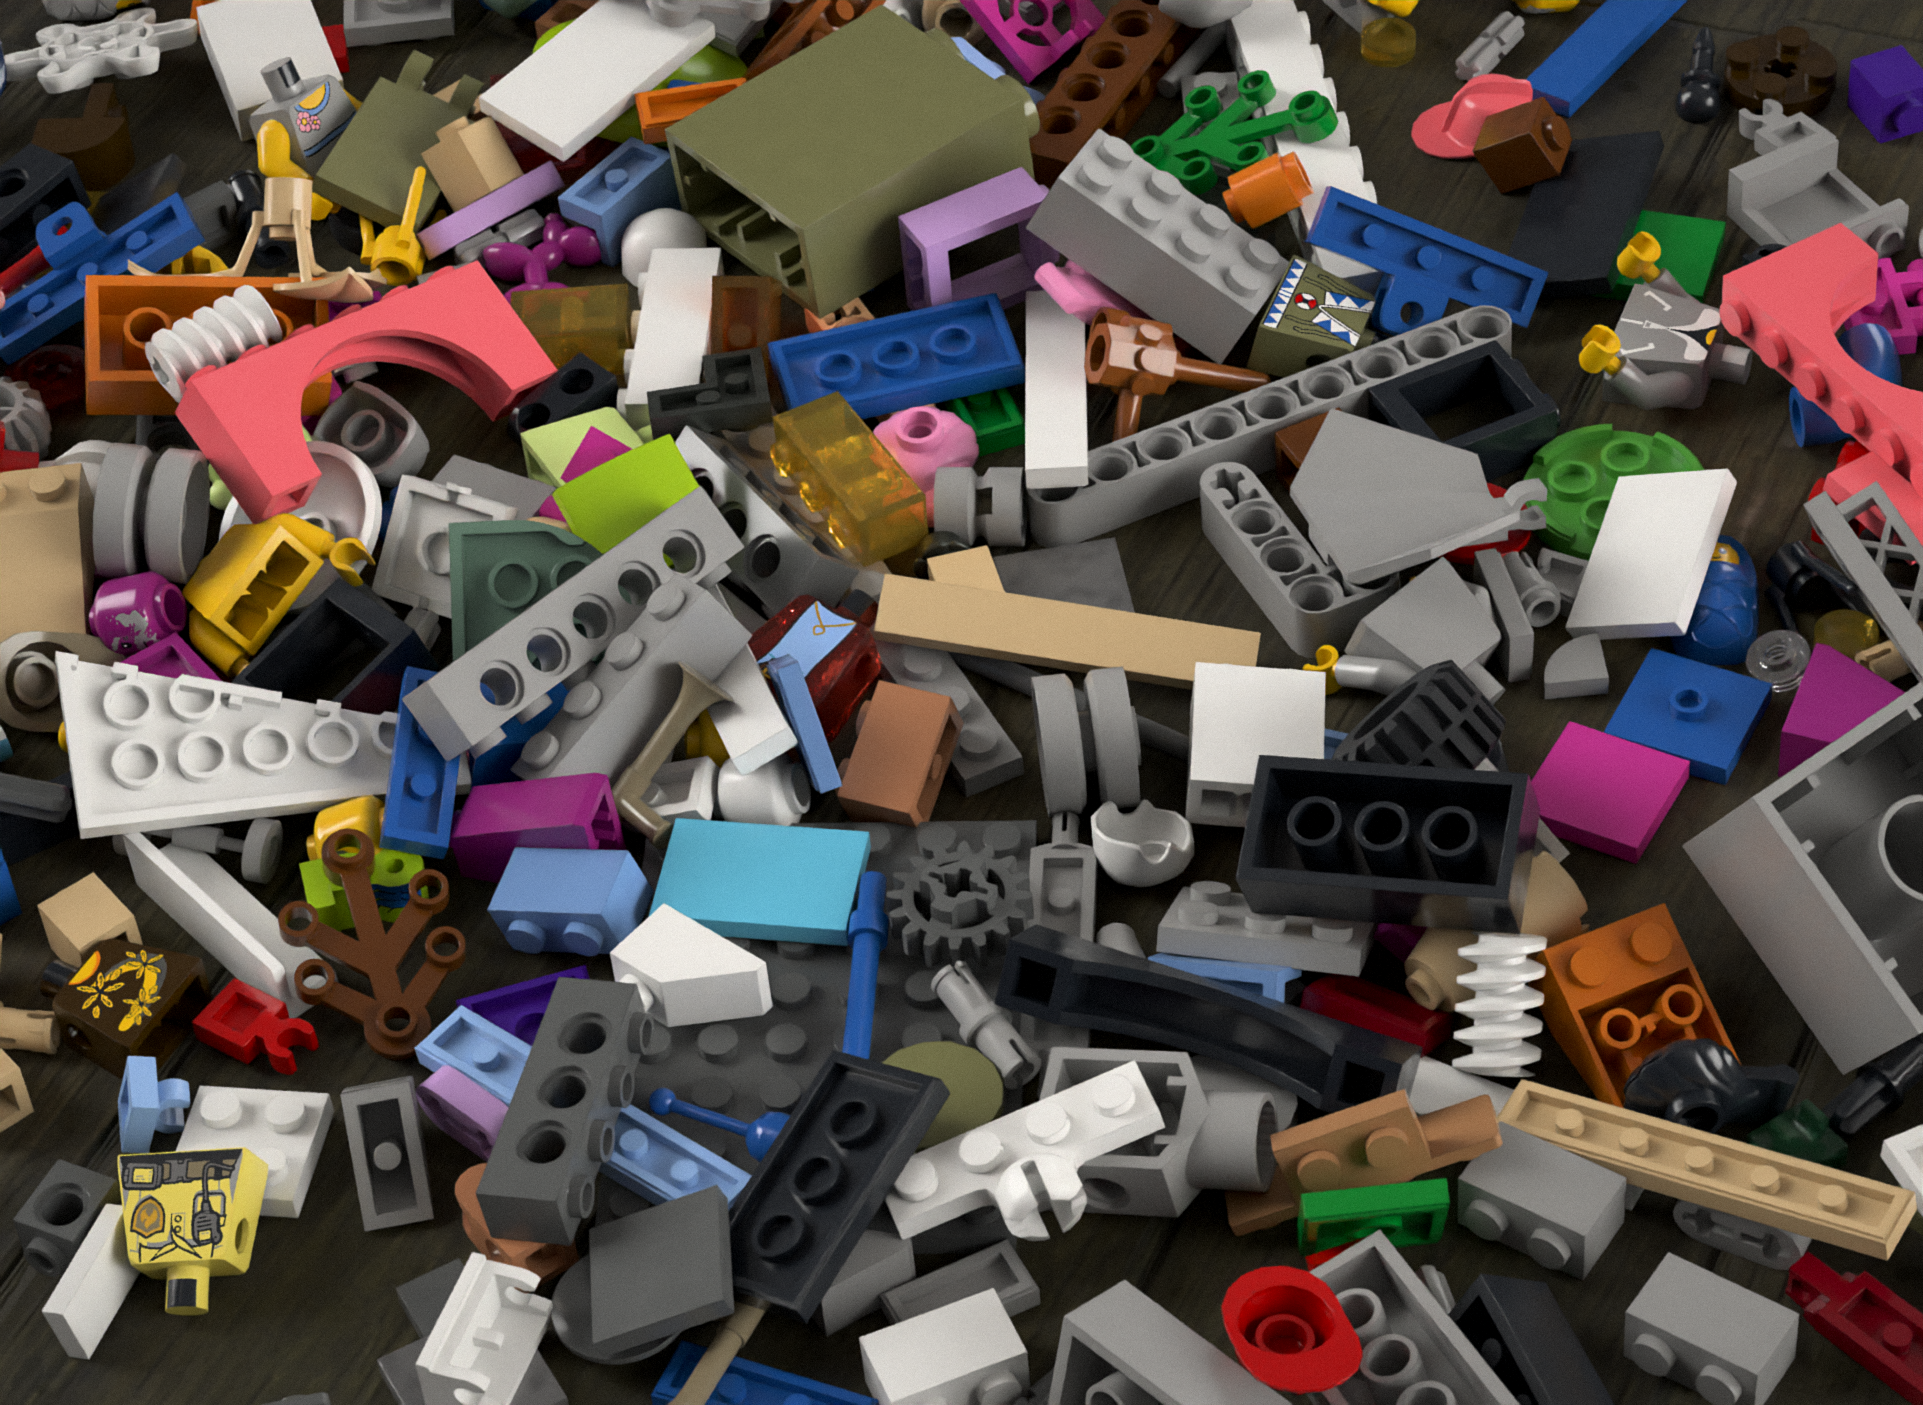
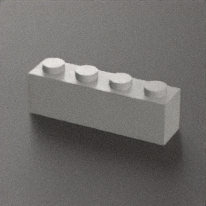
[510,573,753,789]

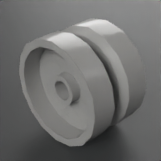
[93,443,210,585]
[1031,666,1141,818]

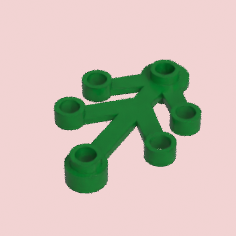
[1131,70,1338,195]

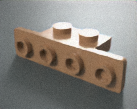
[1224,1089,1503,1236]

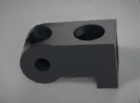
[507,352,619,448]

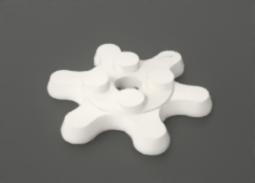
[4,8,198,93]

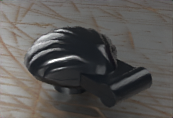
[1623,1038,1799,1134]

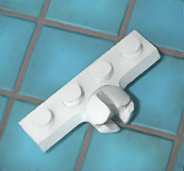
[885,1060,1165,1241]

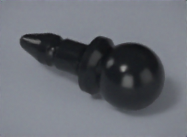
[1675,27,1721,124]

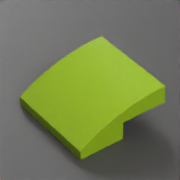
[552,434,699,569]

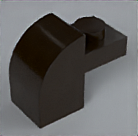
[31,83,136,194]

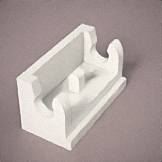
[415,1252,553,1405]

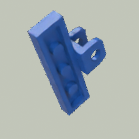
[1305,186,1549,336]
[0,192,206,366]

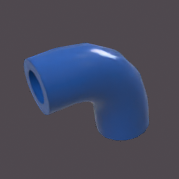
[1789,323,1903,447]

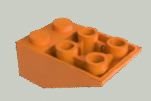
[1528,903,1742,1108]

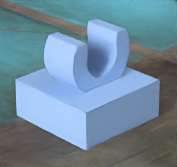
[117,1056,190,1153]

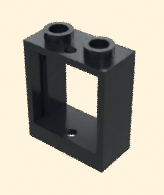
[1368,340,1561,482]
[232,577,439,715]

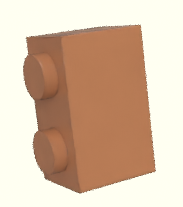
[835,680,964,828]

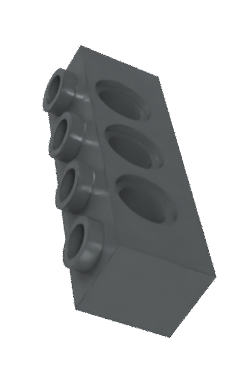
[675,425,859,628]
[475,977,654,1246]

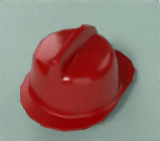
[1221,1266,1363,1396]

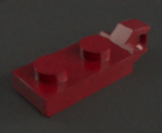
[1785,1252,1923,1405]

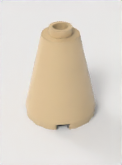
[1404,850,1589,1012]

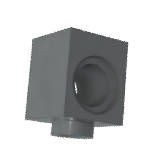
[13,1159,122,1277]

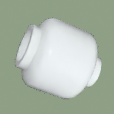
[712,752,811,826]

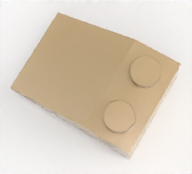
[0,463,95,642]

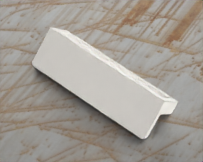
[122,832,338,1018]

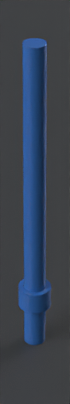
[842,871,889,1059]

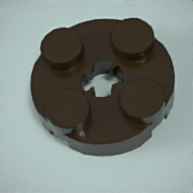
[1723,26,1838,117]

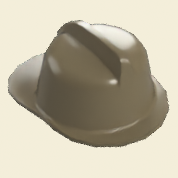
[0,631,126,733]

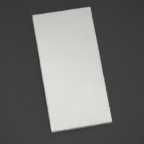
[479,0,715,162]

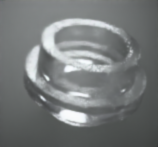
[1746,630,1811,692]

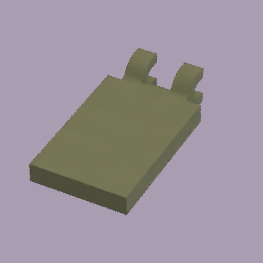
[312,50,484,234]

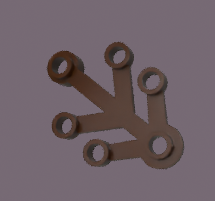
[278,828,466,1061]

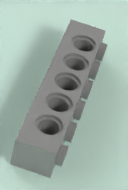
[402,486,744,762]

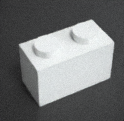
[859,1288,1031,1405]

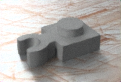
[1739,98,1836,155]

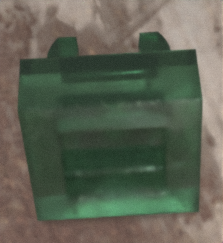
[1746,1098,1848,1169]

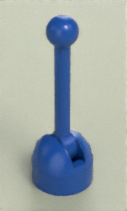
[649,1088,790,1163]

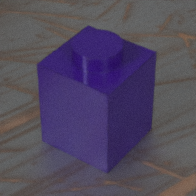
[1847,45,1923,144]

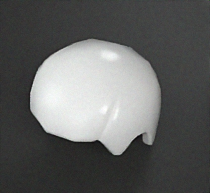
[621,208,708,287]
[1091,800,1194,887]

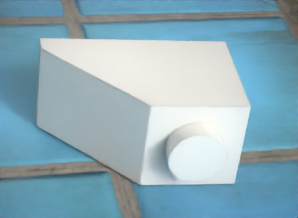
[610,903,773,1027]

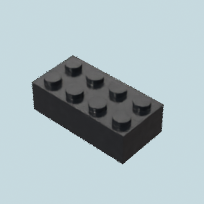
[1236,755,1540,934]

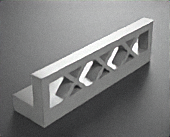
[1803,481,1923,683]

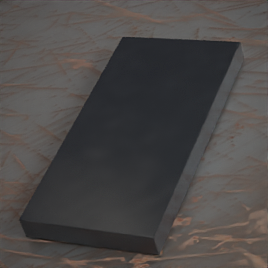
[1508,131,1664,300]
[729,1050,951,1324]

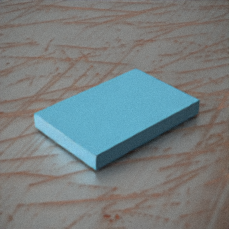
[649,818,871,946]

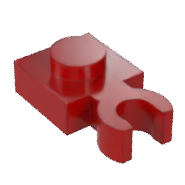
[192,978,319,1075]

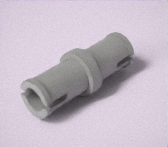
[931,961,1042,1089]

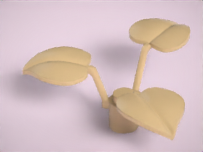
[128,177,387,303]

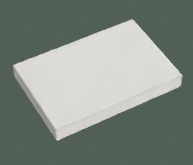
[1565,469,1737,640]

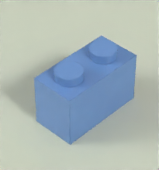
[487,847,654,956]

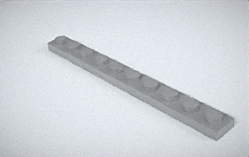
[712,405,1024,798]

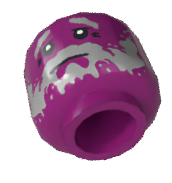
[89,571,187,658]

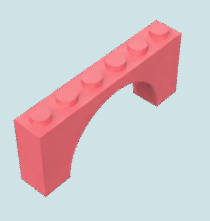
[1719,223,1923,500]
[175,260,557,524]

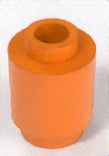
[1223,151,1314,229]

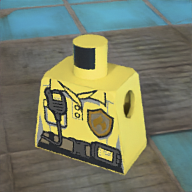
[117,1147,268,1316]

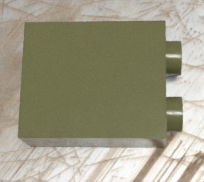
[665,4,1040,319]

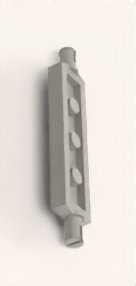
[1020,812,1098,1099]

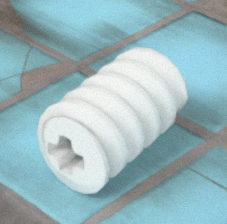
[145,284,282,403]
[1452,931,1547,1077]

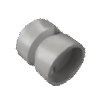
[934,467,1027,546]

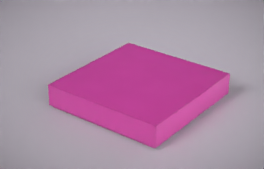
[1531,721,1690,864]

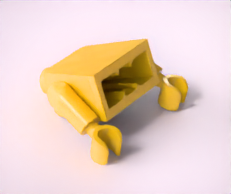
[182,513,376,678]

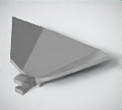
[1290,408,1547,585]

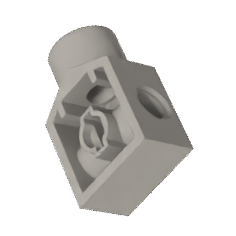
[1039,1047,1279,1217]

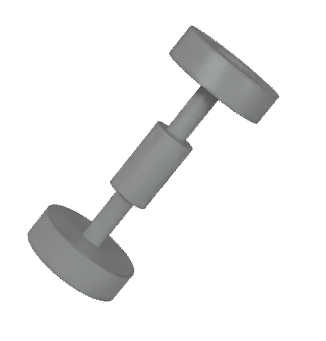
[112,818,283,884]

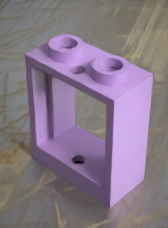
[898,167,1060,311]

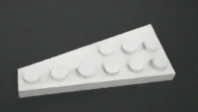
[55,651,472,839]

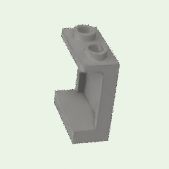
[1727,129,1909,259]

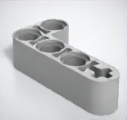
[1200,462,1400,658]

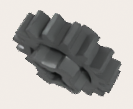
[886,841,1034,971]

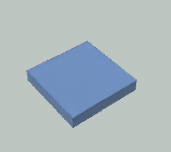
[766,654,843,793]

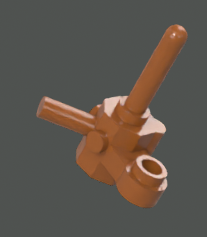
[1084,307,1271,442]

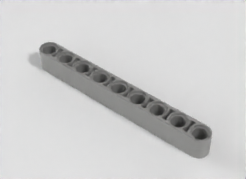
[1026,305,1512,548]

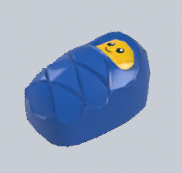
[1670,534,1759,665]

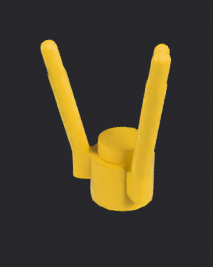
[359,166,447,286]

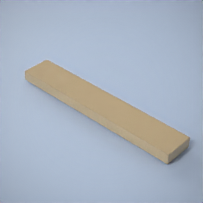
[874,574,1261,690]
[1497,1079,1917,1261]

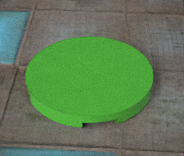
[1524,424,1704,561]

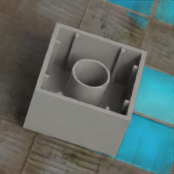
[1682,681,1923,1075]

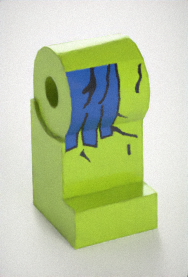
[299,848,429,932]

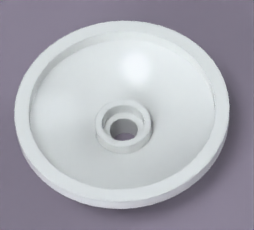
[219,441,382,616]

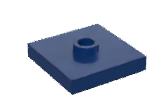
[1604,648,1773,785]

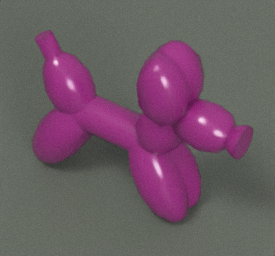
[483,213,601,326]

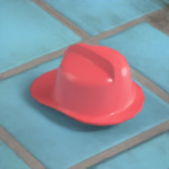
[1411,73,1533,159]

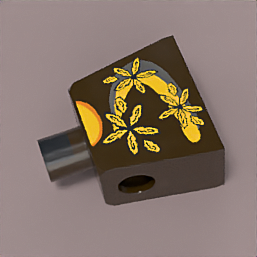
[40,938,213,1080]

